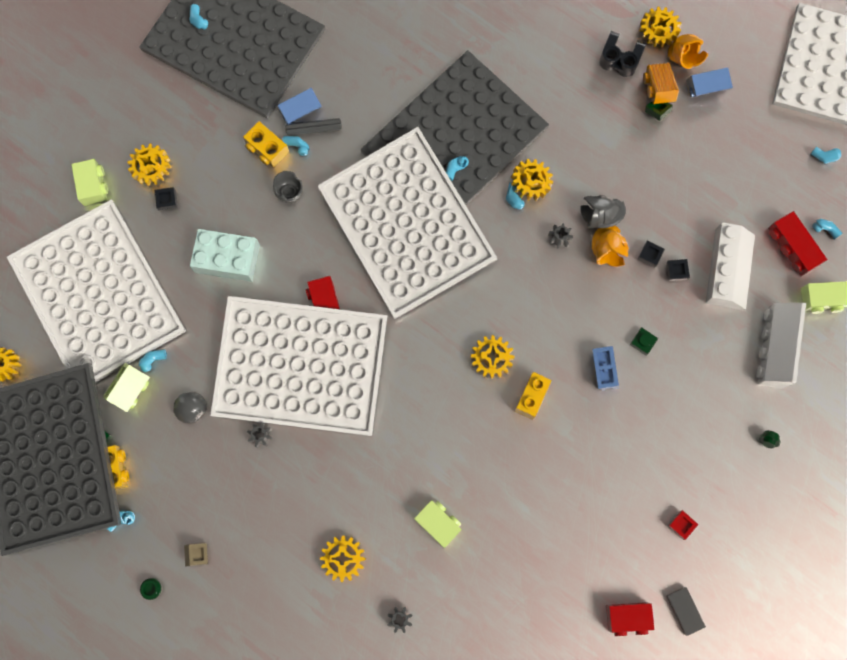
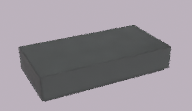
[667,587,706,636]

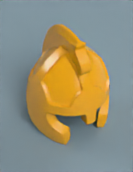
[667,34,708,69]
[592,226,629,267]

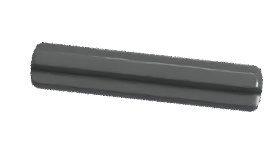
[285,118,342,135]

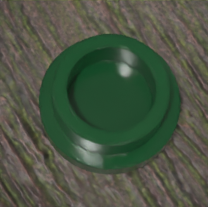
[759,430,781,449]
[140,578,162,600]

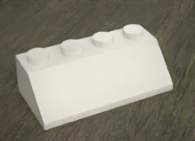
[706,222,755,310]
[756,302,806,389]

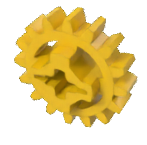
[639,6,682,48]
[127,143,171,186]
[511,159,553,201]
[470,335,514,379]
[320,536,366,582]

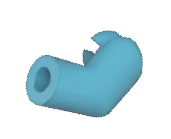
[189,4,208,30]
[282,136,310,156]
[811,146,841,164]
[446,156,469,181]
[506,182,525,210]
[812,218,843,240]
[139,349,167,372]
[107,511,135,532]

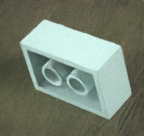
[190,229,260,282]

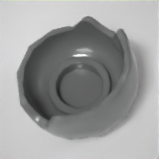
[273,171,302,203]
[173,392,207,423]

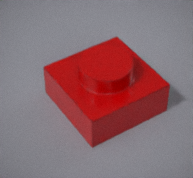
[668,510,699,540]

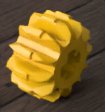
[0,347,22,382]

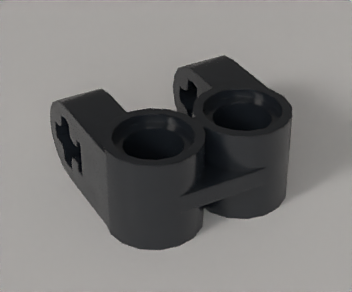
[599,30,646,77]

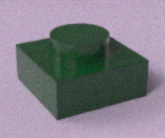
[645,101,673,121]
[630,327,658,356]

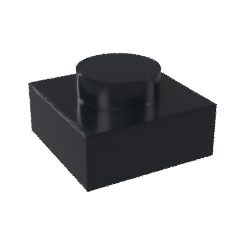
[154,187,178,211]
[638,240,665,268]
[666,259,690,281]

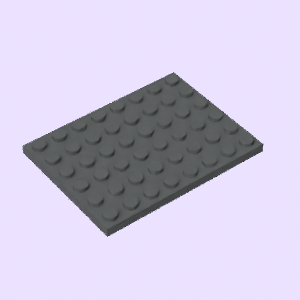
[139,0,326,119]
[361,50,549,205]
[0,363,122,556]

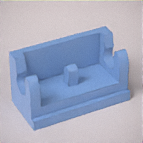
[686,67,733,97]
[278,88,322,125]
[592,346,619,391]

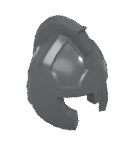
[580,195,626,229]

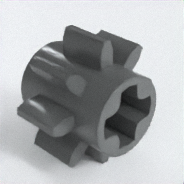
[548,223,573,249]
[247,422,273,448]
[387,607,412,633]

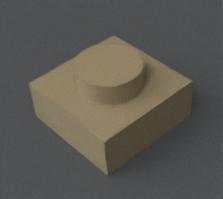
[184,543,208,567]

